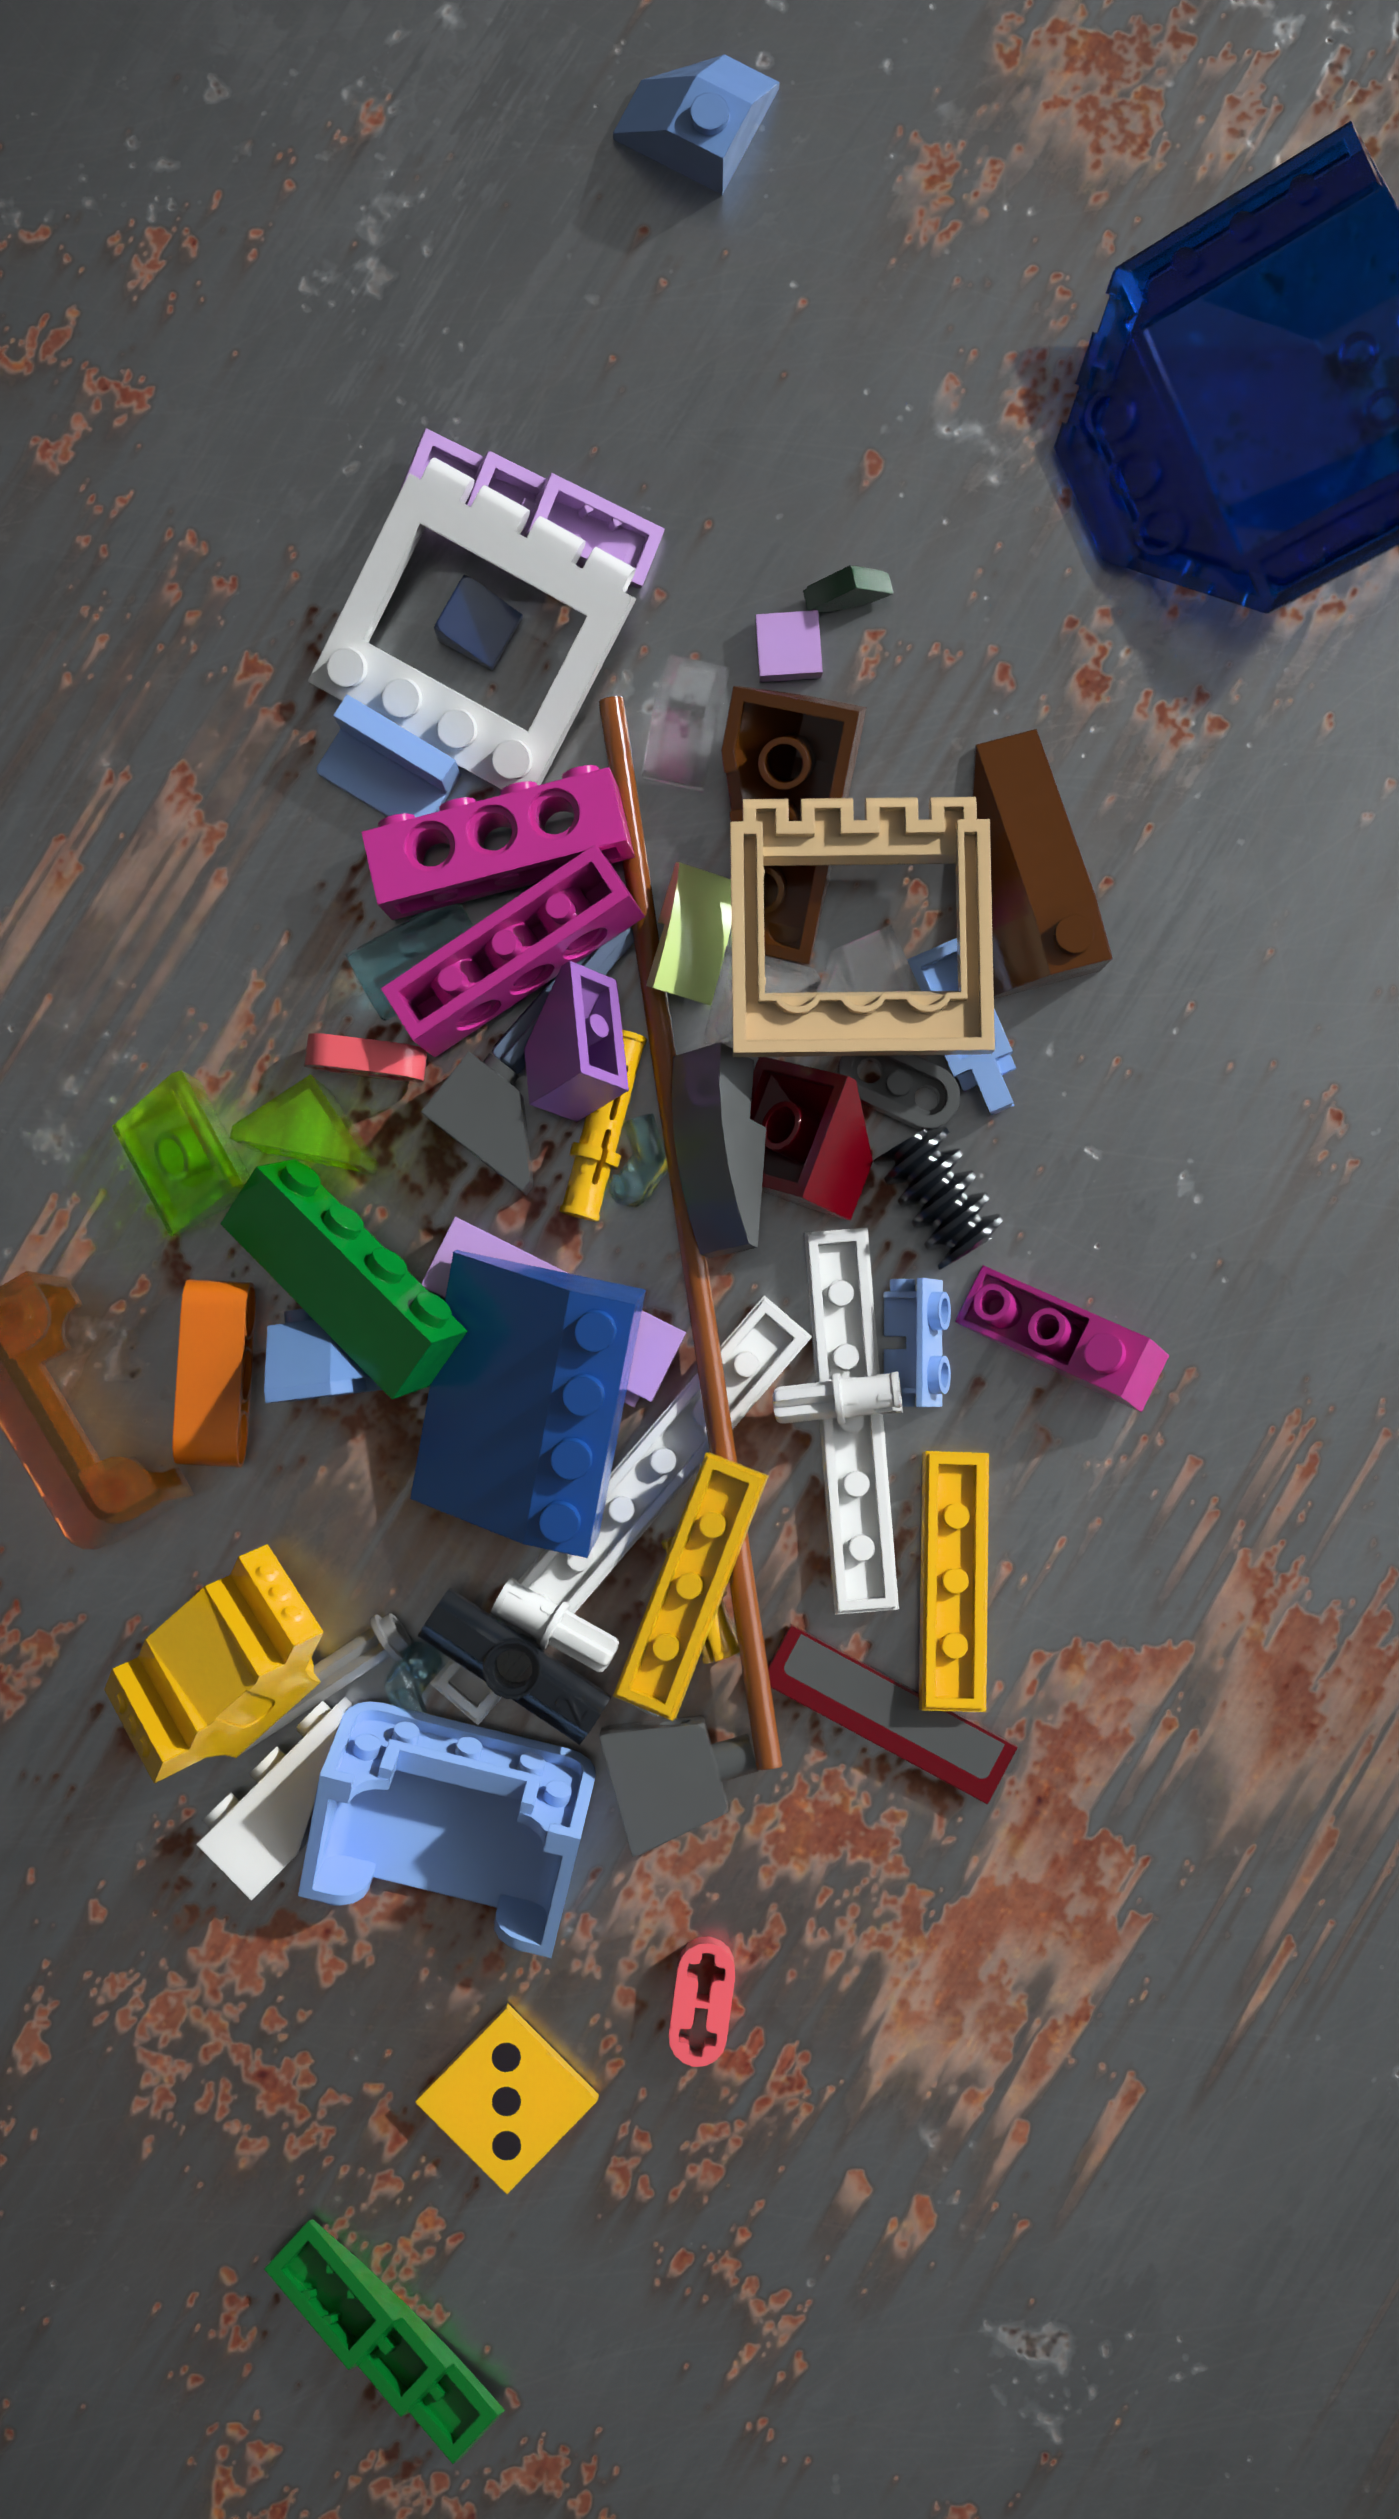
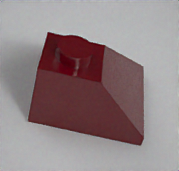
[750,1057,873,1221]

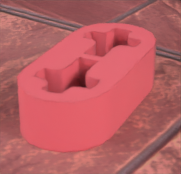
[304,1033,427,1083]
[669,1936,735,2067]

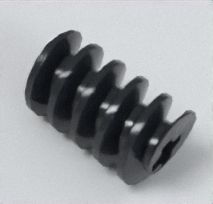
[873,1127,1003,1270]

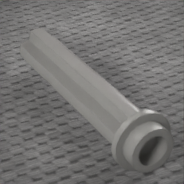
[242,1613,411,1753]

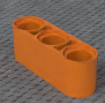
[172,1279,256,1468]

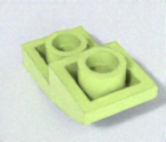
[646,862,731,1006]

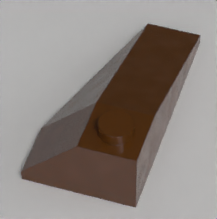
[721,686,867,964]
[972,729,1113,999]

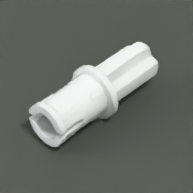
[772,1372,903,1424]
[491,1577,619,1672]

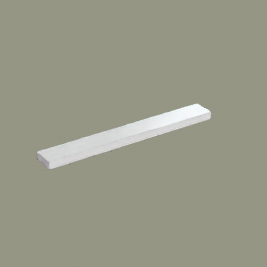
[430,1296,812,1725]

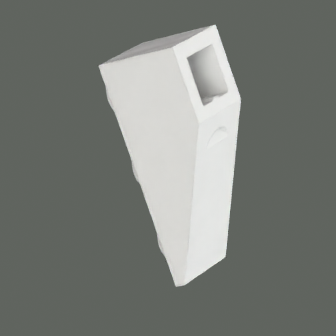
[196,1697,352,1901]

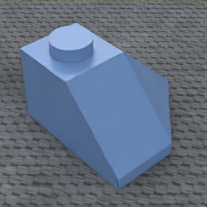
[613,54,780,195]
[264,1309,382,1403]

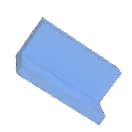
[316,694,461,817]

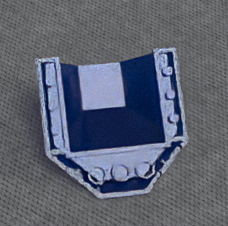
[1054,121,1399,615]

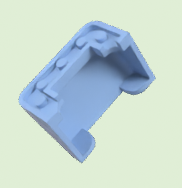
[298,1701,596,1958]

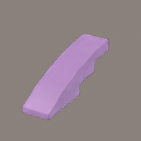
[399,428,665,589]

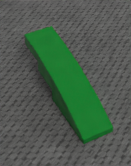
[264,2219,505,2464]

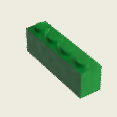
[220,1159,468,1399]

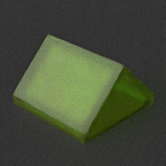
[112,1070,250,1237]
[230,1074,379,1176]

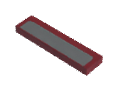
[768,1623,1018,1805]

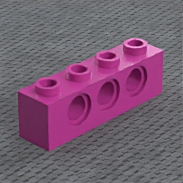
[361,765,635,920]
[381,844,645,1057]

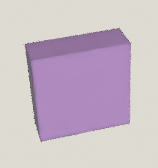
[755,610,823,682]

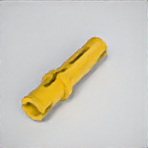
[559,1029,647,1222]

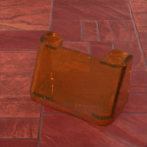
[0,1271,195,1550]

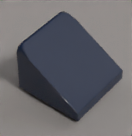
[434,575,523,671]

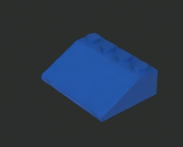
[410,1250,646,1558]

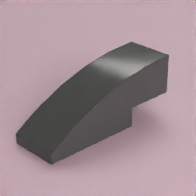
[672,1042,766,1258]

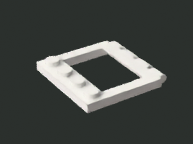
[308,457,636,789]

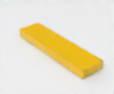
[919,1451,989,1712]
[613,1452,769,1721]

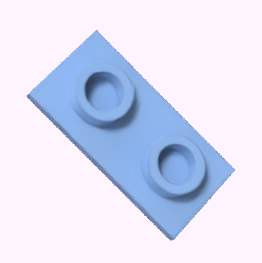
[883,1278,951,1407]

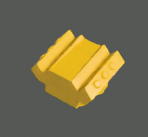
[104,1544,324,1784]

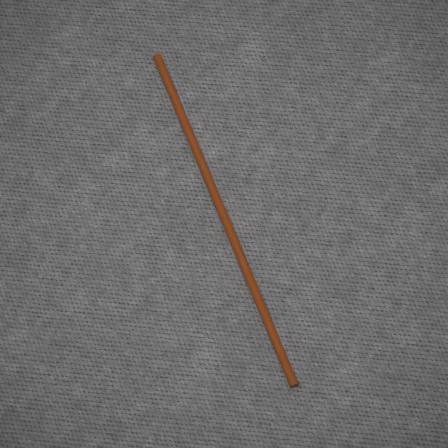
[599,696,783,1770]

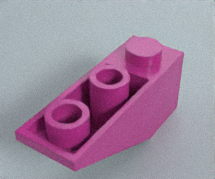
[955,1265,1169,1413]

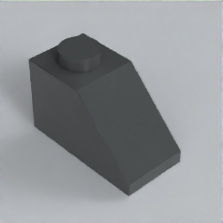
[421,1051,534,1196]

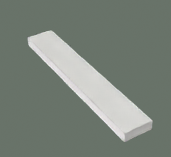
[803,1228,899,1615]

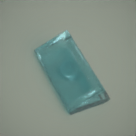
[345,903,474,1021]

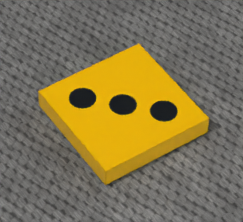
[415,2003,599,2194]

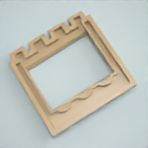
[730,797,995,1057]

